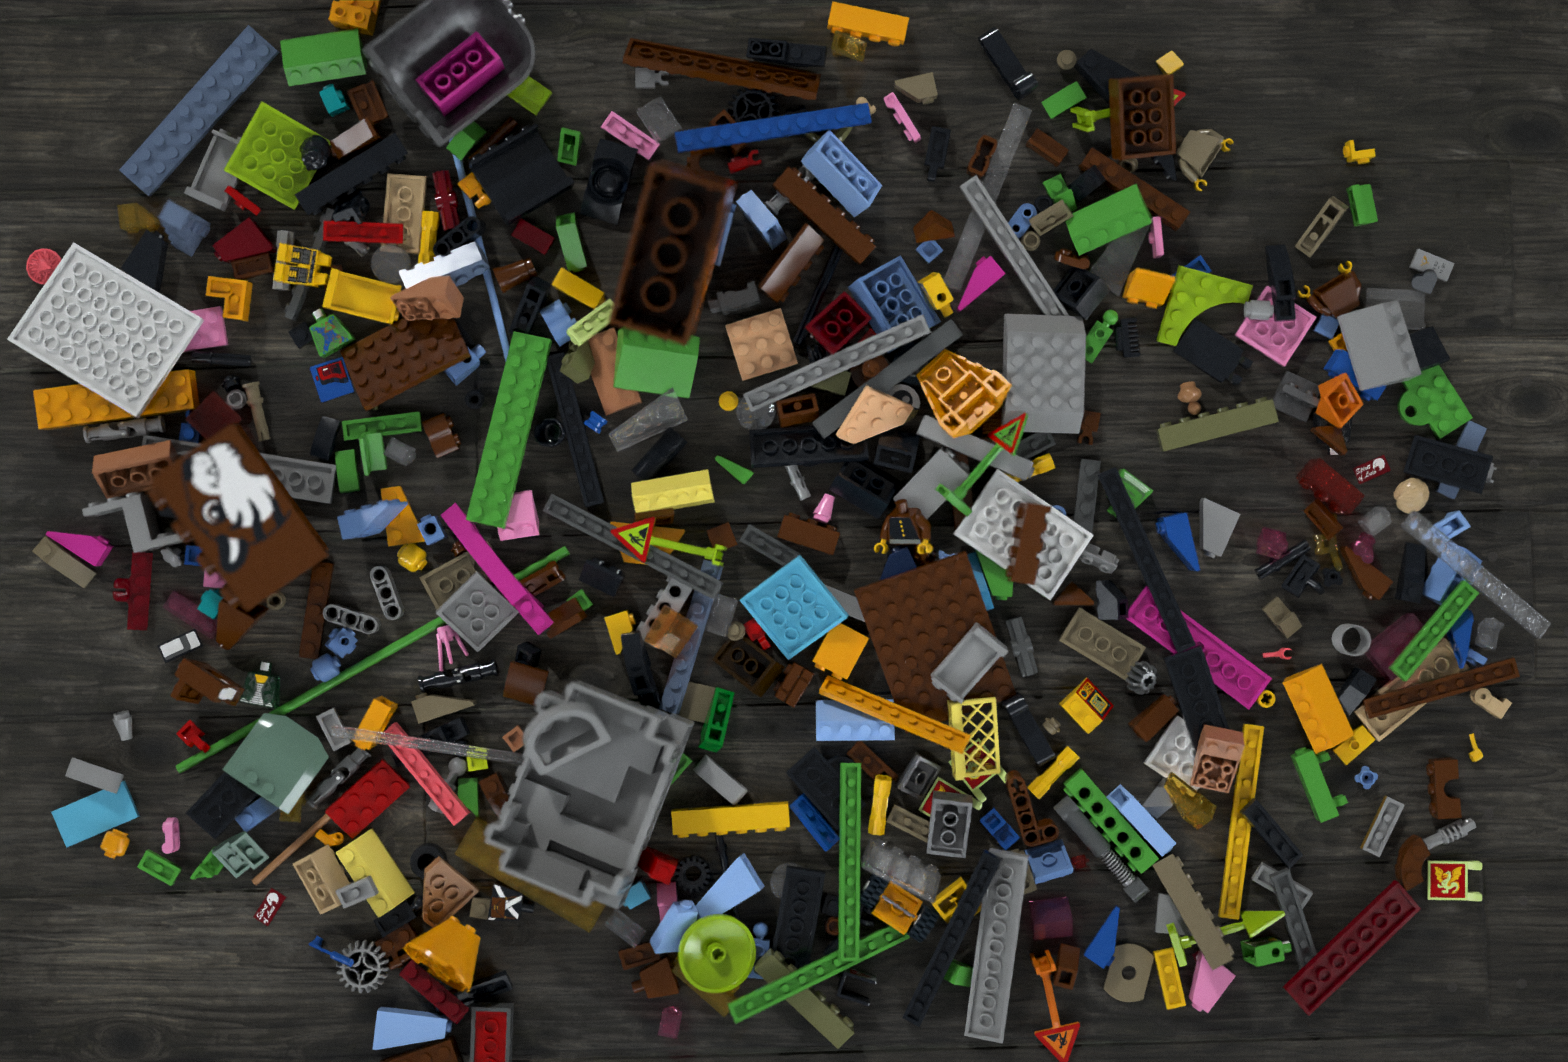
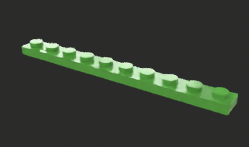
[838,763,861,962]
[727,925,910,1023]

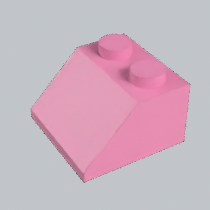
[497,490,539,541]

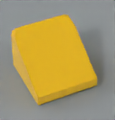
[1155,50,1184,74]

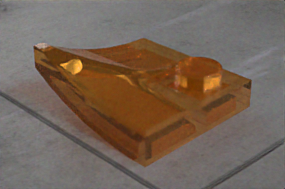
[644,605,698,658]

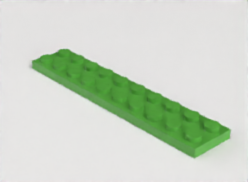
[466,331,552,529]

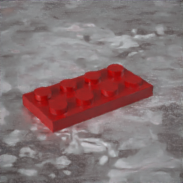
[325,758,410,839]

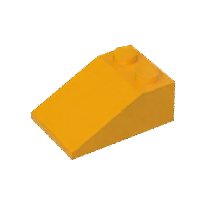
[1122,268,1176,309]

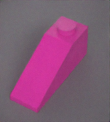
[956,255,1005,313]
[45,531,113,566]

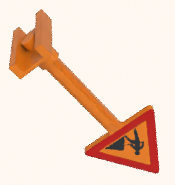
[1030,950,1080,1062]

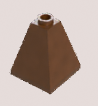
[216,598,269,650]

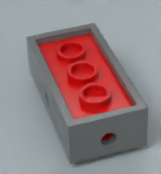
[470,1002,514,1062]

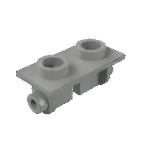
[1079,543,1119,574]

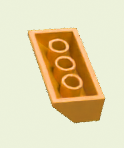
[1283,664,1355,754]

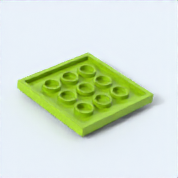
[224,102,331,210]

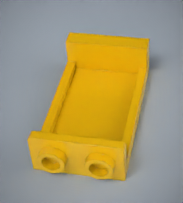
[323,268,402,324]

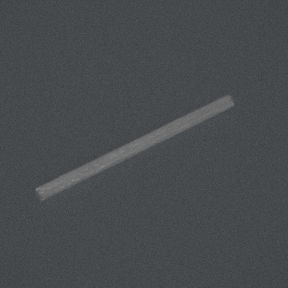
[330,725,524,765]

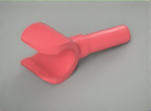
[1263,648,1292,659]

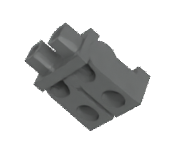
[708,281,761,315]

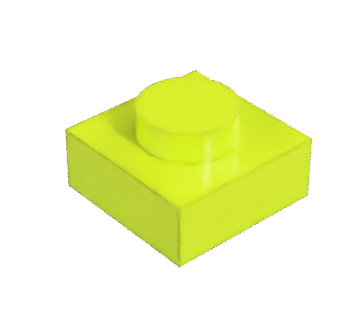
[465,749,488,772]

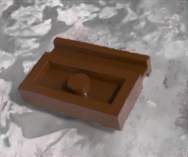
[347,80,389,124]

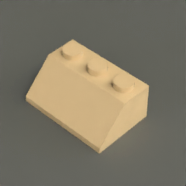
[293,845,351,915]

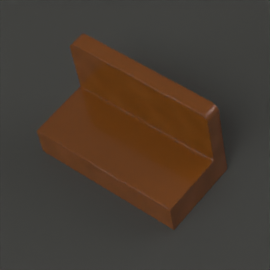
[1026,128,1069,167]
[546,597,587,639]

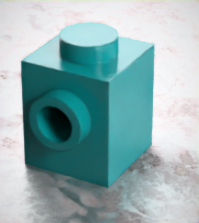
[197,588,224,620]

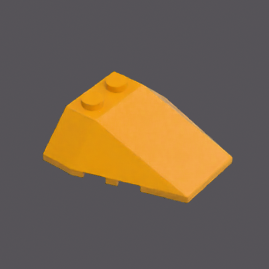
[916,349,1012,438]

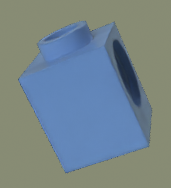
[417,514,448,545]

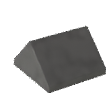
[896,752,942,800]

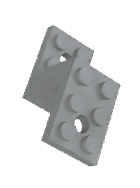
[82,492,194,553]

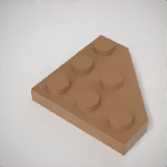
[422,856,479,928]

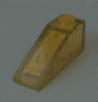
[1164,771,1217,830]

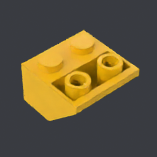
[930,877,982,924]

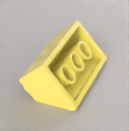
[631,469,715,513]
[336,828,415,918]

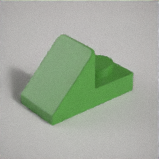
[1042,174,1077,212]

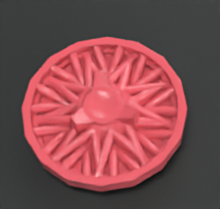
[26,248,62,285]

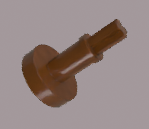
[850,355,889,387]

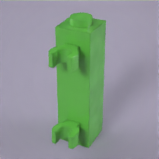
[1290,747,1348,823]

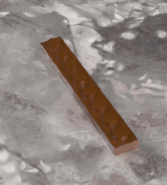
[1362,657,1520,719]

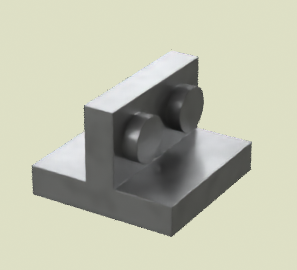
[1273,371,1320,423]

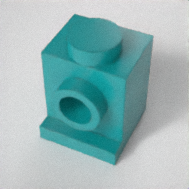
[319,84,350,117]

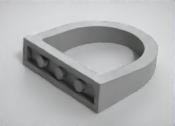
[523,703,611,775]

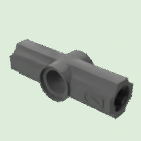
[1005,616,1038,677]

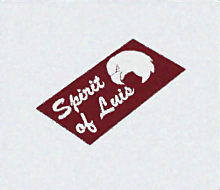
[1353,455,1391,485]
[253,888,286,926]

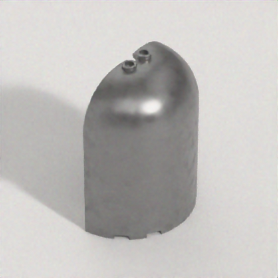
[363,0,535,147]

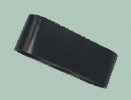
[433,216,486,256]

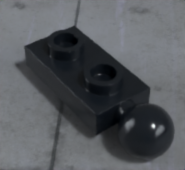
[373,895,423,937]

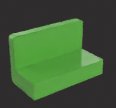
[1347,184,1378,227]
[359,430,387,476]

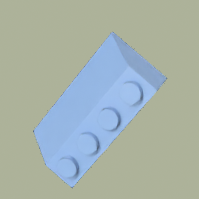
[801,129,882,217]
[816,699,895,741]

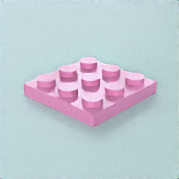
[1234,286,1316,367]

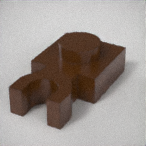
[1077,410,1101,445]

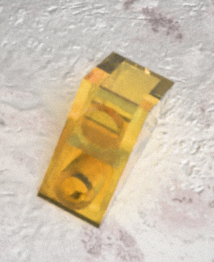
[117,203,162,233]

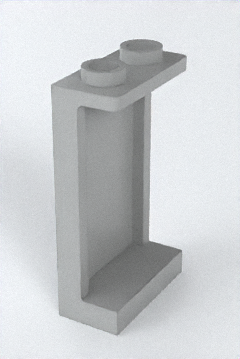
[184,129,241,212]
[893,446,971,519]
[931,622,1008,704]

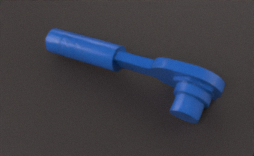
[308,936,354,967]

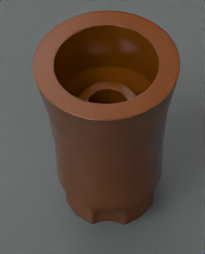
[492,258,537,293]

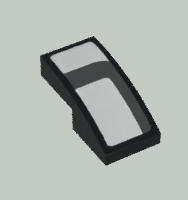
[157,629,203,663]

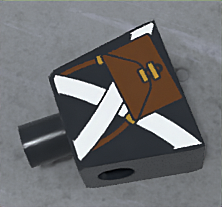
[487,880,535,921]

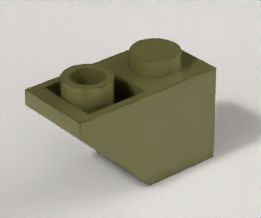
[560,340,595,384]

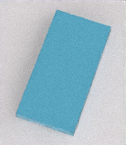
[51,781,140,848]

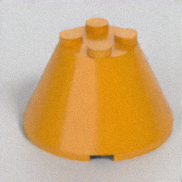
[404,916,481,993]

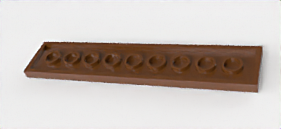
[623,38,821,100]

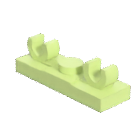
[566,298,614,346]

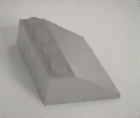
[1337,300,1422,391]

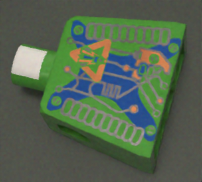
[309,308,356,358]

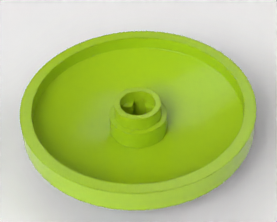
[678,914,756,993]

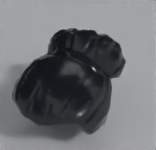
[301,135,331,171]

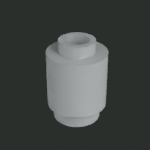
[1244,300,1274,320]

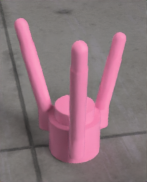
[436,625,469,671]

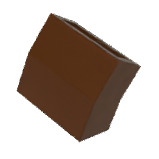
[706,522,738,551]

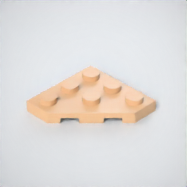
[836,385,914,444]

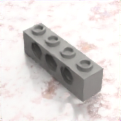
[636,576,693,649]

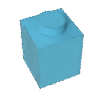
[624,879,651,910]

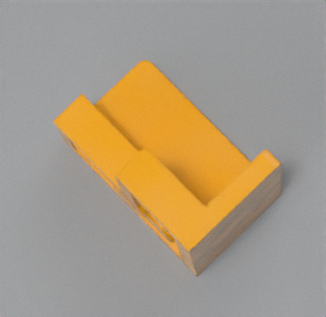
[206,276,253,322]

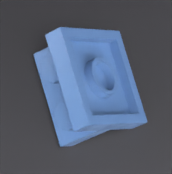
[1025,839,1074,884]

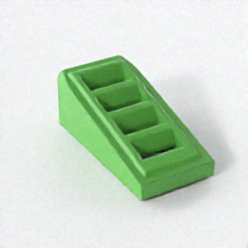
[715,455,754,485]

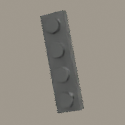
[1073,459,1101,534]

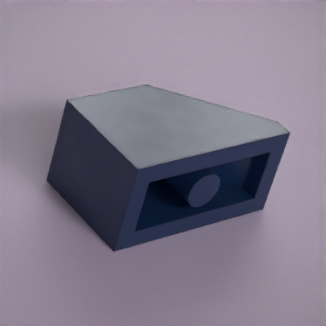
[879,545,917,581]

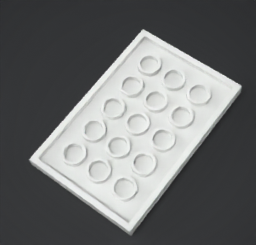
[953,469,1094,600]

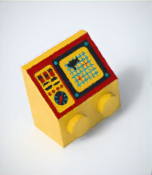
[1059,678,1114,734]

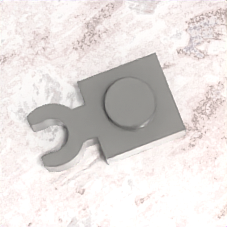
[635,68,669,89]

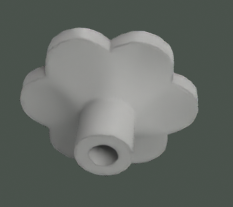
[161,548,182,567]

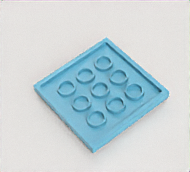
[740,555,849,660]

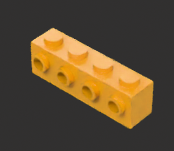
[827,2,909,46]

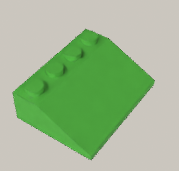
[613,327,700,399]

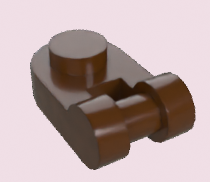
[1054,248,1090,269]

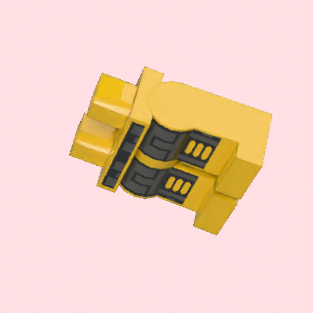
[273,243,332,288]

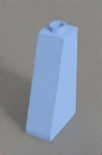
[1106,784,1176,857]
[696,853,765,920]
[373,1007,452,1050]

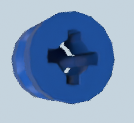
[584,411,608,434]

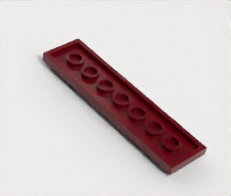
[1283,880,1421,1016]

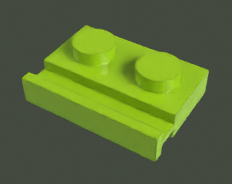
[506,76,552,116]

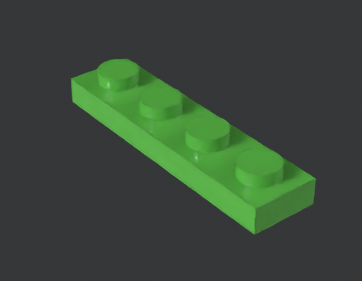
[342,412,423,441]

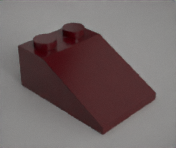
[805,291,872,355]

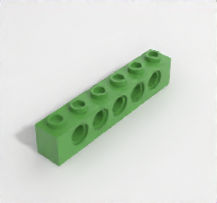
[1063,768,1159,874]

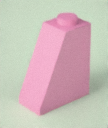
[1189,950,1236,1013]

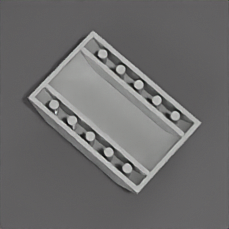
[1001,314,1086,434]

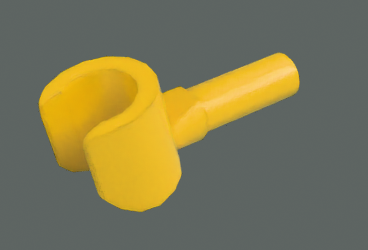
[1468,733,1483,762]

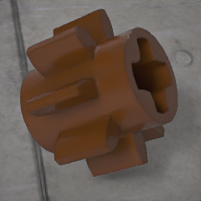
[912,543,937,566]

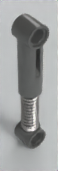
[1053,795,1150,903]

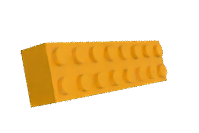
[33,369,200,430]

